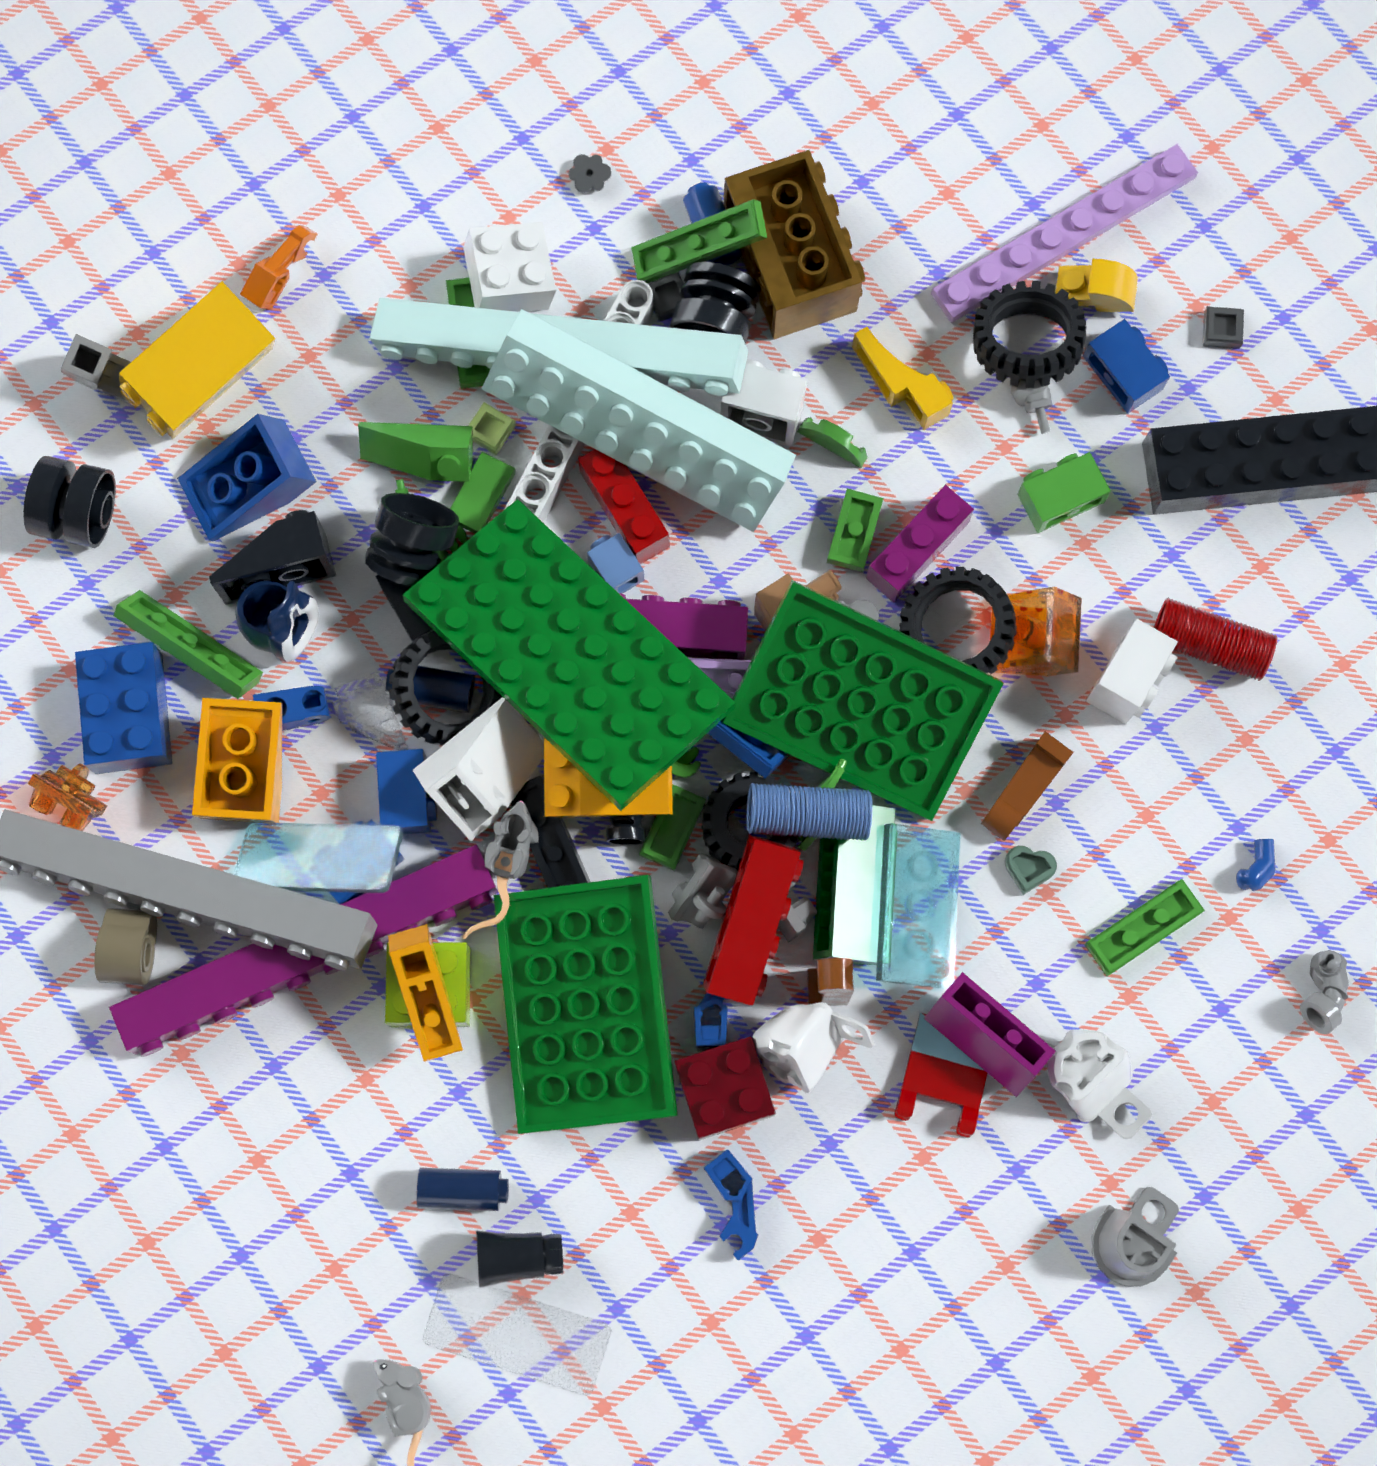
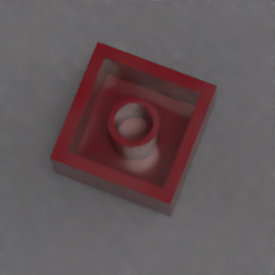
[674,1036,776,1141]

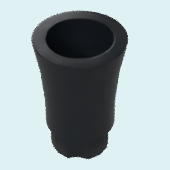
[476,1230,563,1288]

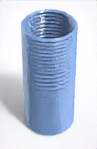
[746,783,872,841]

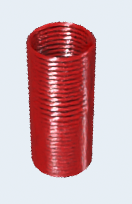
[1154,597,1278,681]

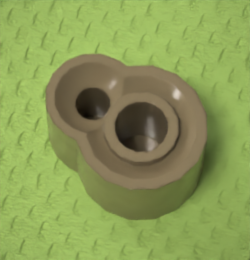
[94,908,158,985]

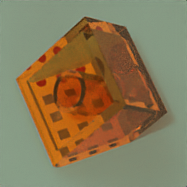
[990,587,1082,676]

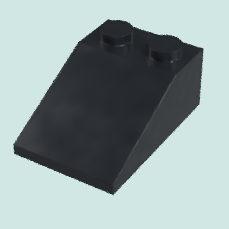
[209,510,336,605]

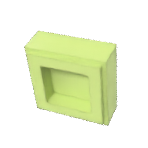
[468,402,516,455]

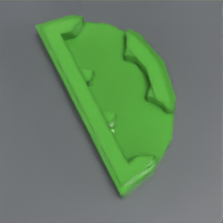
[797,417,868,468]

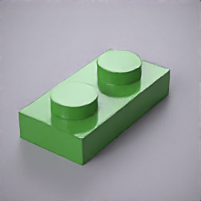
[826,488,884,573]

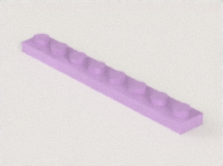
[931,144,1198,323]

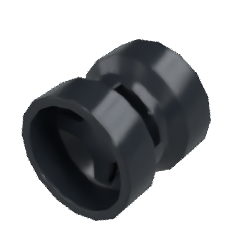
[606,815,645,845]

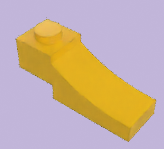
[852,326,953,430]

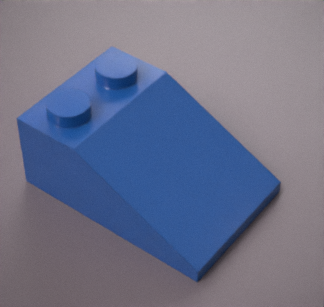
[177,414,317,542]

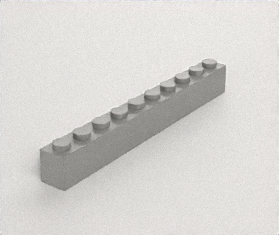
[0,809,378,971]

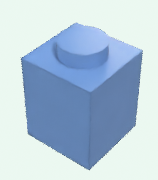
[587,533,644,594]

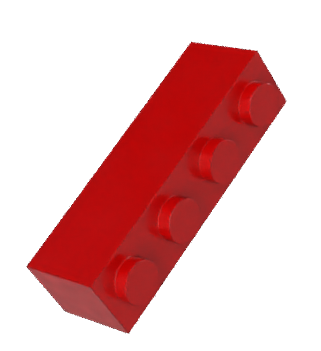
[702,834,803,1006]

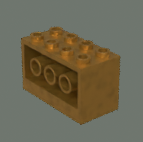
[724,150,865,339]

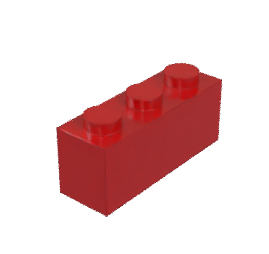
[578,449,670,564]

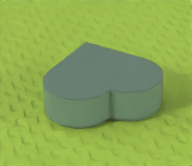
[1005,846,1057,895]

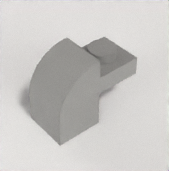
[61,334,131,404]

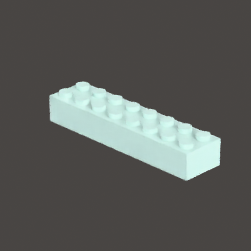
[482,309,796,532]

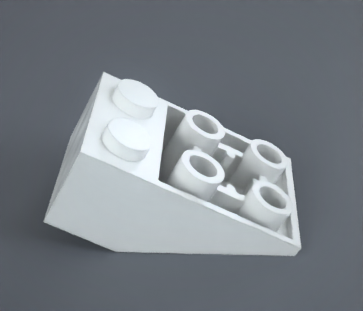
[413,697,544,841]

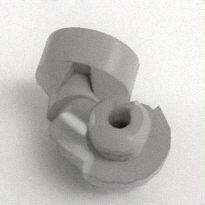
[1300,950,1349,1034]

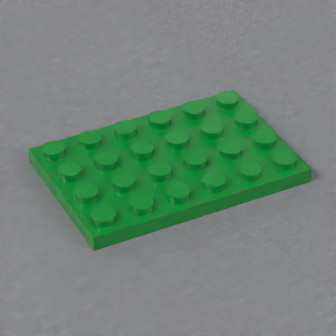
[722,580,1004,821]
[494,875,678,1134]

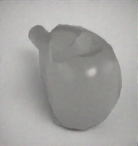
[1011,380,1053,434]

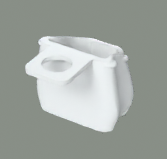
[752,1002,874,1093]
[1047,1029,1152,1139]

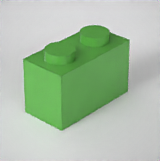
[1017,452,1111,534]

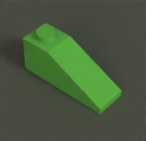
[358,422,473,482]

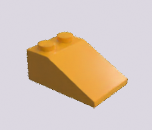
[192,698,282,824]
[544,737,673,818]

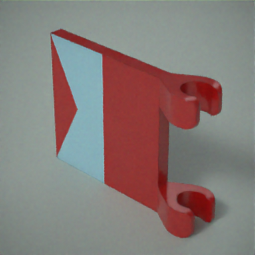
[894,1012,988,1138]

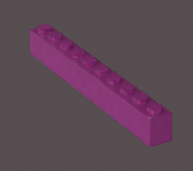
[109,844,499,1057]

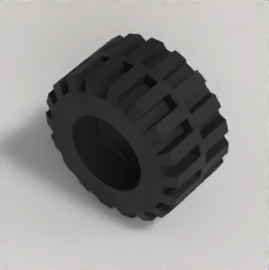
[702,772,801,871]

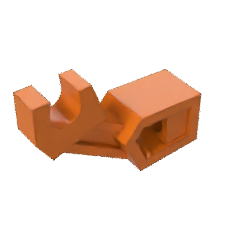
[240,225,318,309]

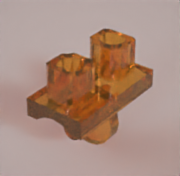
[28,763,108,831]

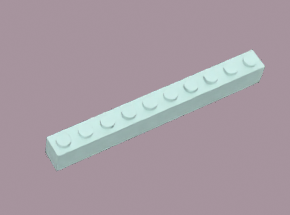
[369,298,748,396]

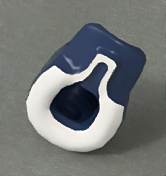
[235,580,319,662]

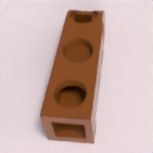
[981,731,1074,841]
[807,958,854,1006]

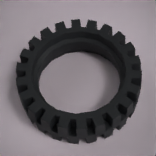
[973,281,1086,388]
[899,566,1017,674]
[389,631,502,746]

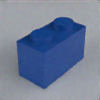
[1083,319,1170,414]
[376,749,438,836]

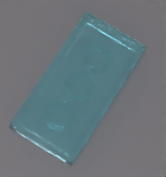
[876,823,960,989]

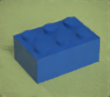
[75,642,173,774]

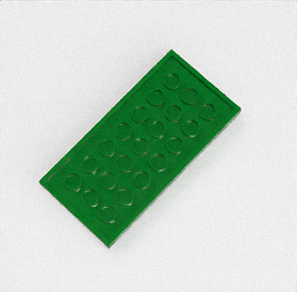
[403,499,735,811]

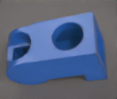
[253,686,330,731]

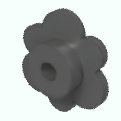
[569,154,611,193]

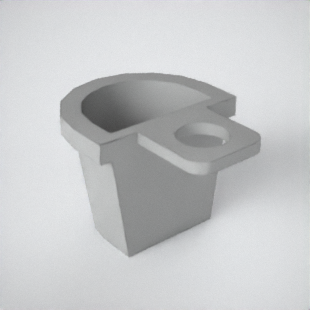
[1091,1187,1179,1286]

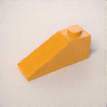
[388,924,463,1062]

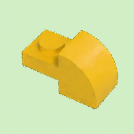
[1055,259,1138,312]

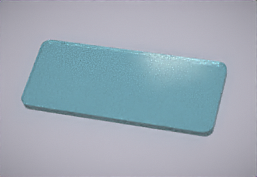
[234,823,403,893]

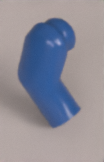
[1236,839,1276,891]

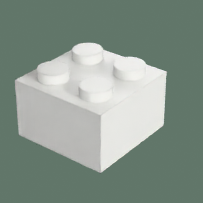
[463,222,556,312]
[720,359,807,447]
[1085,618,1178,725]

